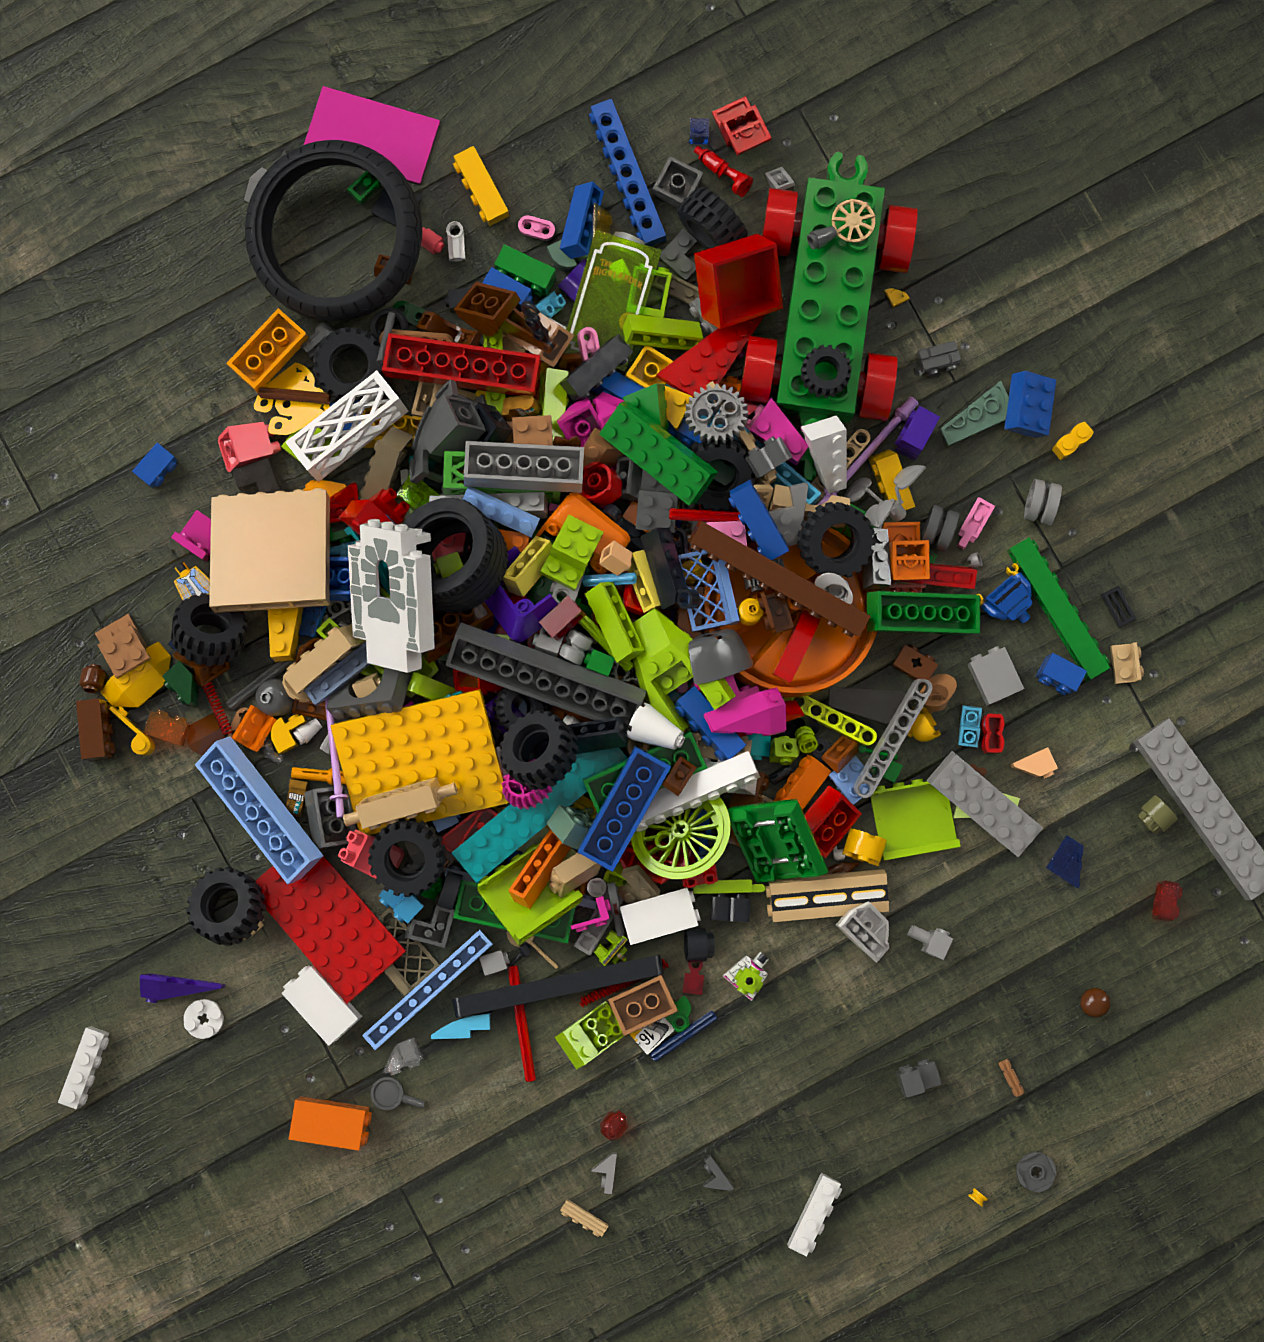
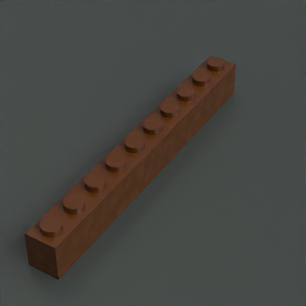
[687,521,871,638]

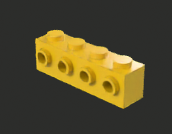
[453,146,509,227]

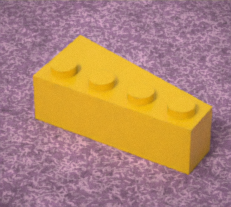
[268,607,304,662]

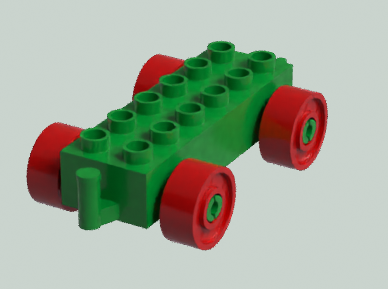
[739,152,917,441]

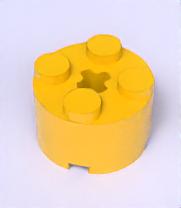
[842,829,887,866]

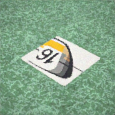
[630,1018,675,1054]

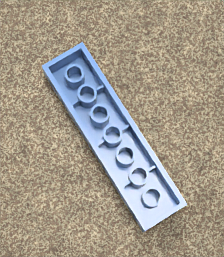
[195,736,323,884]

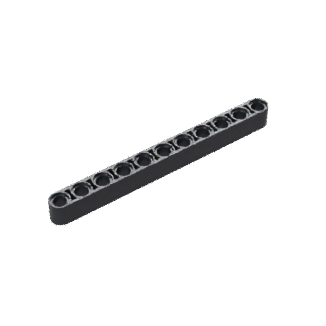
[452,955,664,1018]

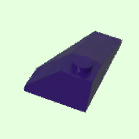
[140,973,225,1003]

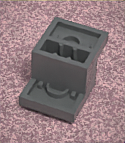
[636,470,679,533]

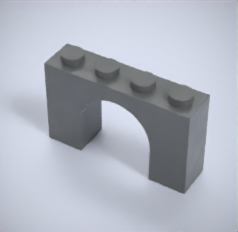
[326,667,412,720]

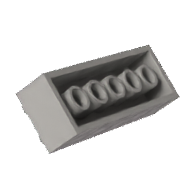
[464,441,584,493]
[927,751,1043,857]

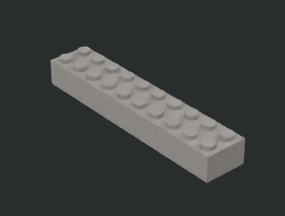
[1133,718,1264,900]

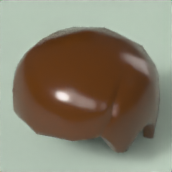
[1080,988,1111,1018]

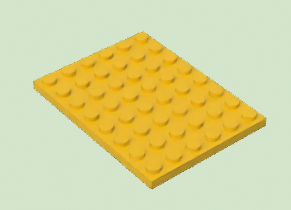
[330,689,509,835]

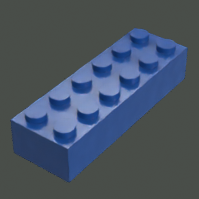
[578,746,671,872]

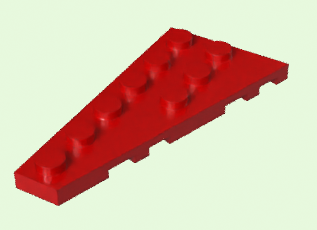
[656,315,764,398]

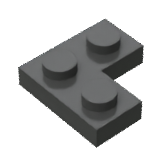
[658,229,697,281]

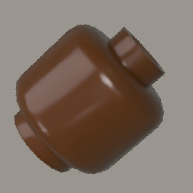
[79,664,106,694]

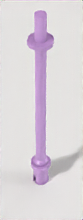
[817,396,918,505]
[323,671,348,818]

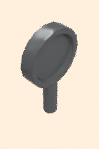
[370,1076,425,1110]

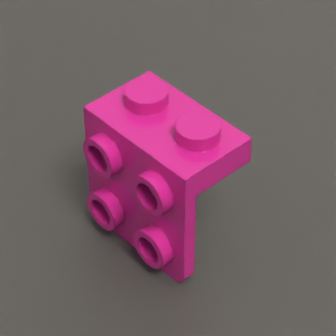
[571,896,612,932]

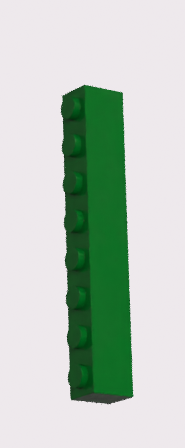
[1007,537,1110,681]

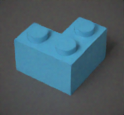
[379,889,424,923]

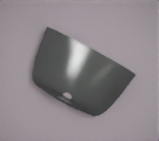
[688,628,754,684]

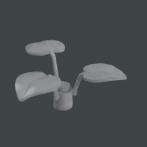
[844,465,926,529]

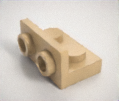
[1110,642,1144,684]

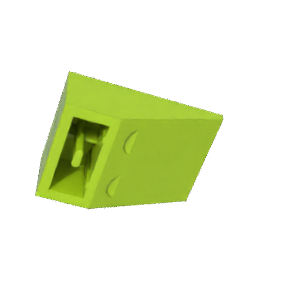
[555,1001,624,1070]

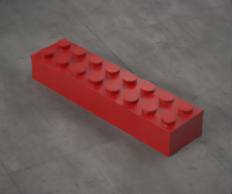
[382,333,542,398]

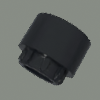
[684,928,715,962]

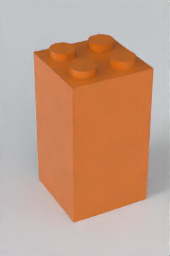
[288,1096,372,1151]

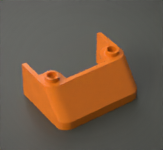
[536,492,630,587]

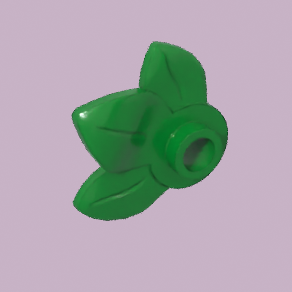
[665,996,691,1032]

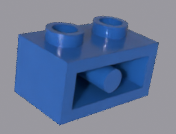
[132,443,178,489]

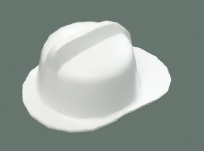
[815,573,853,605]

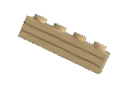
[560,1199,608,1237]

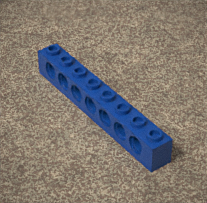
[589,99,666,247]

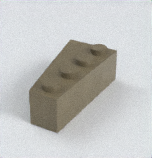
[359,426,413,500]

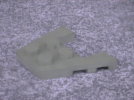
[738,482,808,547]

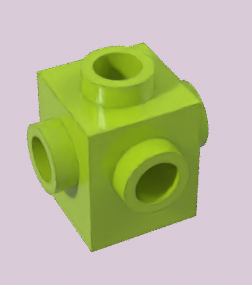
[769,736,800,765]
[734,966,763,996]

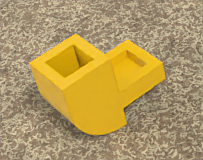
[271,714,307,755]

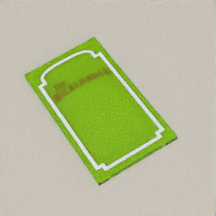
[563,230,662,371]

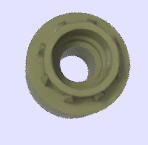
[1138,795,1178,834]

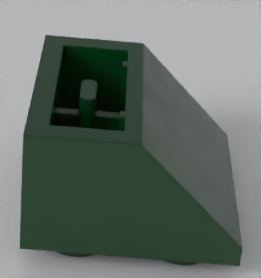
[162,661,199,708]

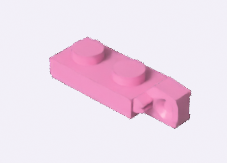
[957,497,995,550]

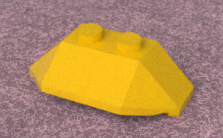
[100,642,171,708]

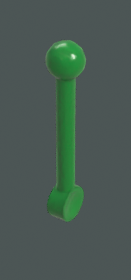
[858,745,898,760]

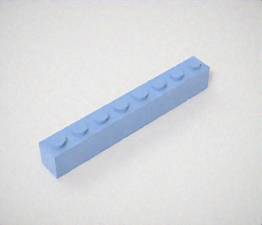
[362,929,494,1050]

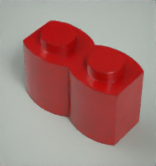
[981,714,1004,754]

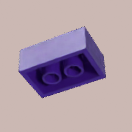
[894,406,940,461]

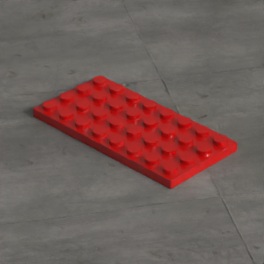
[256,850,407,1004]

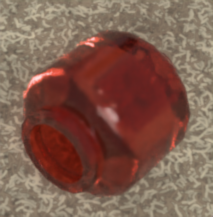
[600,1110,628,1141]

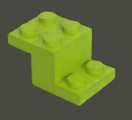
[540,515,604,591]

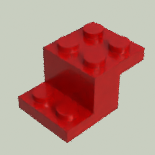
[712,96,772,156]

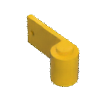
[109,706,155,756]

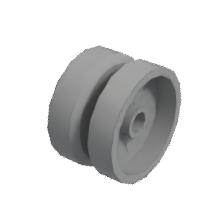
[1024,479,1062,526]

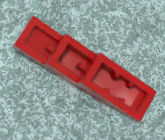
[772,609,821,684]

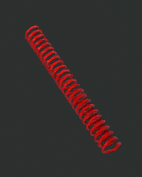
[203,682,232,734]
[579,959,669,1008]

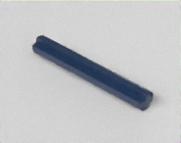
[650,1010,718,1062]

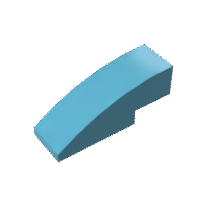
[431,1013,491,1039]

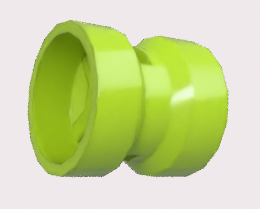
[794,726,818,753]

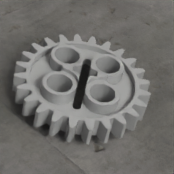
[685,383,748,445]

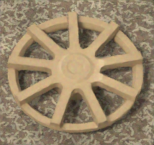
[832,199,875,242]

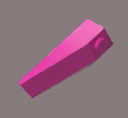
[557,397,618,470]
[703,687,786,736]

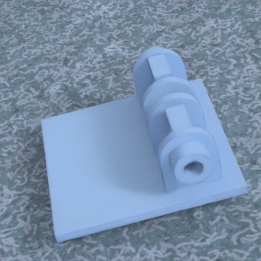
[829,755,872,805]

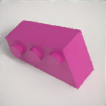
[749,398,808,466]

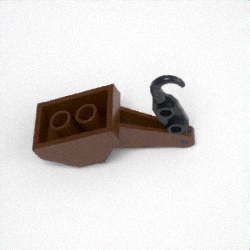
[454,282,556,354]

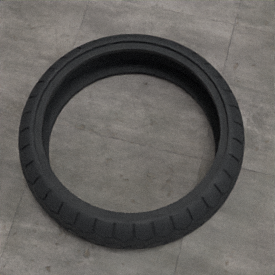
[245,140,422,321]

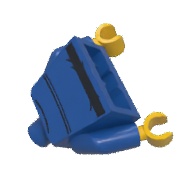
[976,563,1032,623]

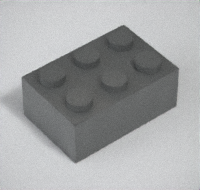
[304,785,356,849]

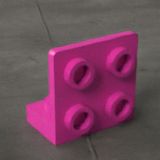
[171,510,211,562]

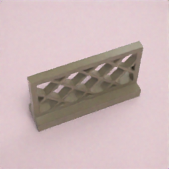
[378,907,440,997]

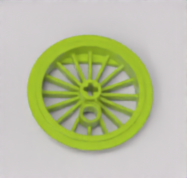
[631,797,730,879]

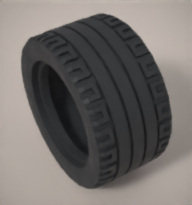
[403,498,508,613]

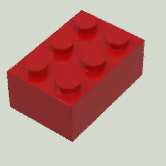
[805,786,862,859]

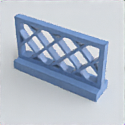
[678,550,739,632]

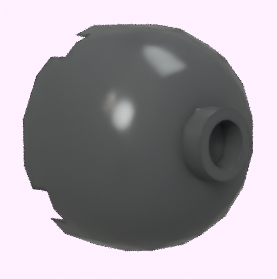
[255,678,295,717]

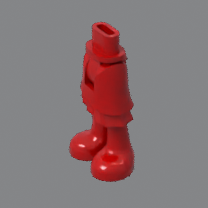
[694,146,753,197]

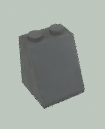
[423,395,486,457]

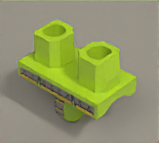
[594,930,628,966]

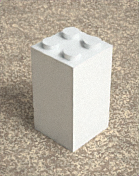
[620,888,701,945]
[282,965,363,1046]

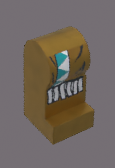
[502,395,542,422]
[286,779,310,817]

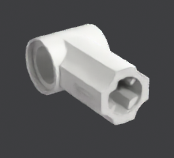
[446,221,466,262]

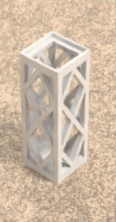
[286,371,408,482]

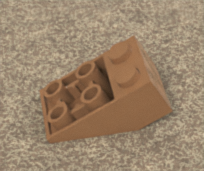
[506,309,575,368]

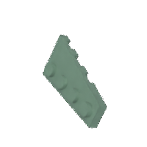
[940,381,1009,447]

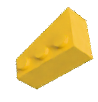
[868,449,915,510]

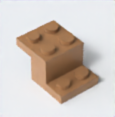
[505,415,553,446]
[95,614,151,679]

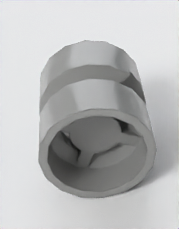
[558,629,593,665]

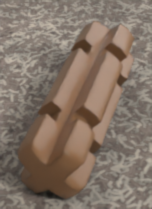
[999,1059,1024,1097]

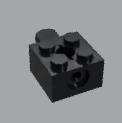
[475,402,513,443]

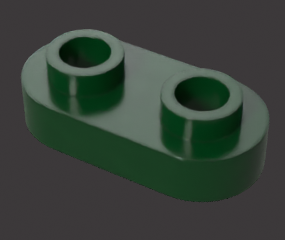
[393,301,426,327]

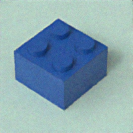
[1035,653,1087,696]

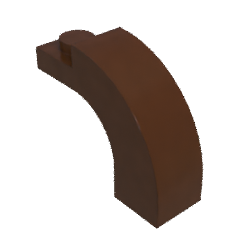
[416,311,482,346]

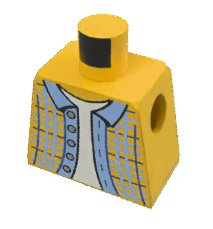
[174,562,210,600]

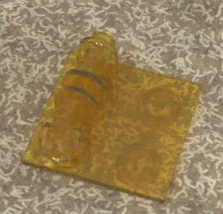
[592,203,612,250]

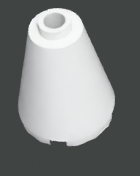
[627,703,685,750]

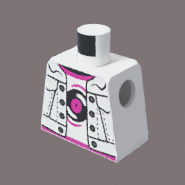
[723,952,769,1001]

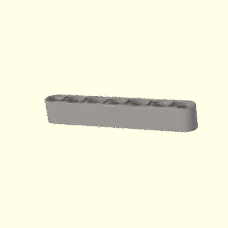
[853,679,932,798]

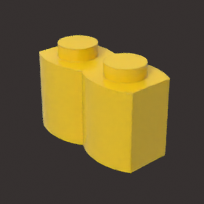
[1052,422,1094,460]

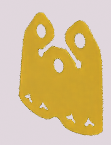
[254,363,330,435]

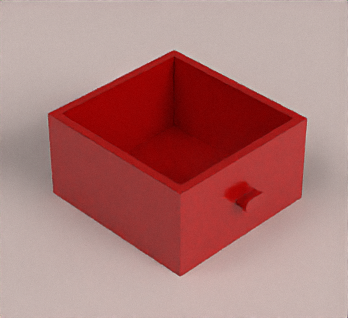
[694,234,783,329]

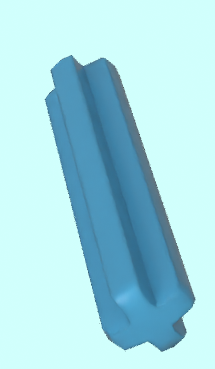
[582,572,637,587]

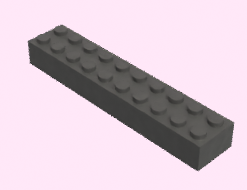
[445,622,646,732]

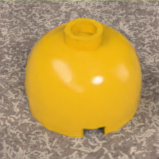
[905,706,941,742]

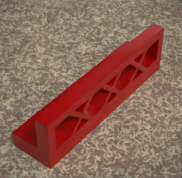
[899,563,977,589]

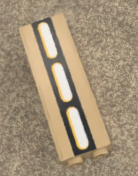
[766,869,889,922]

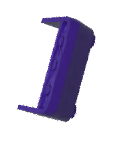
[485,546,558,643]

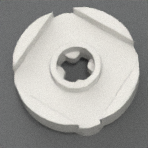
[184,999,224,1039]

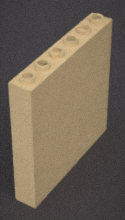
[209,488,330,613]

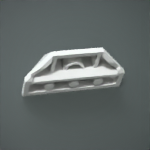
[836,901,889,963]

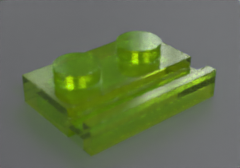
[396,474,440,511]

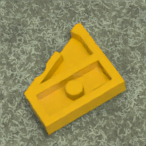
[664,386,693,431]

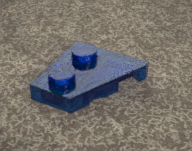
[1046,835,1084,888]

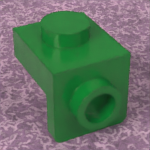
[330,525,354,545]

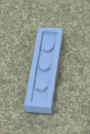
[462,487,540,537]

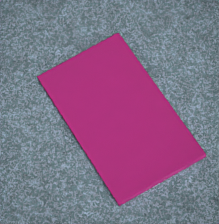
[304,86,440,184]

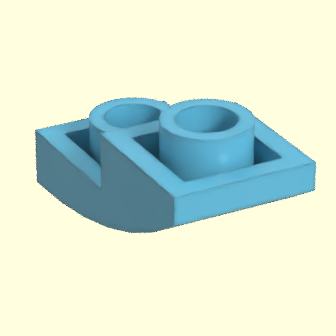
[958,705,982,747]

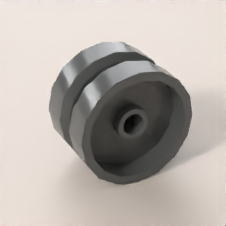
[920,504,959,552]

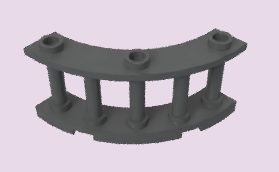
[410,379,486,495]

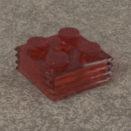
[1152,880,1182,921]

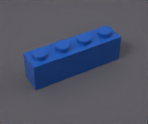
[559,181,604,259]
[728,480,789,560]
[674,686,746,761]

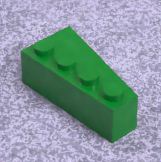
[623,383,669,432]

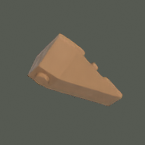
[583,428,624,468]

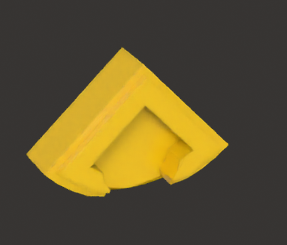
[884,288,910,308]

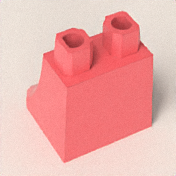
[218,422,281,472]
[338,829,404,879]

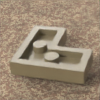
[617,864,661,904]

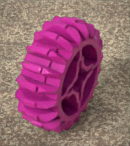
[501,758,552,810]

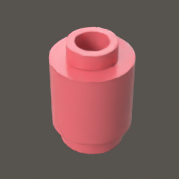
[421,227,445,254]

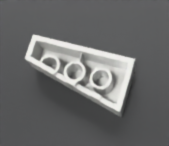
[801,416,847,494]

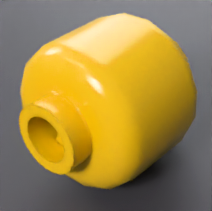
[737,598,764,626]

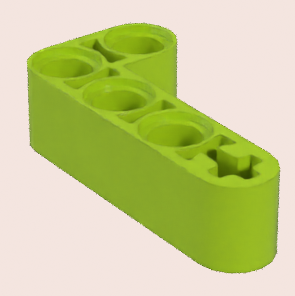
[407,672,485,703]

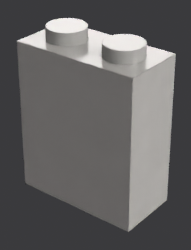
[967,646,1024,706]

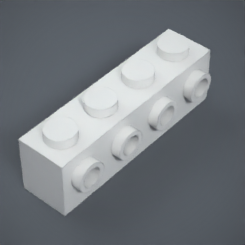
[58,1026,109,1109]
[787,1173,842,1257]

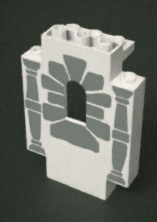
[348,519,435,673]

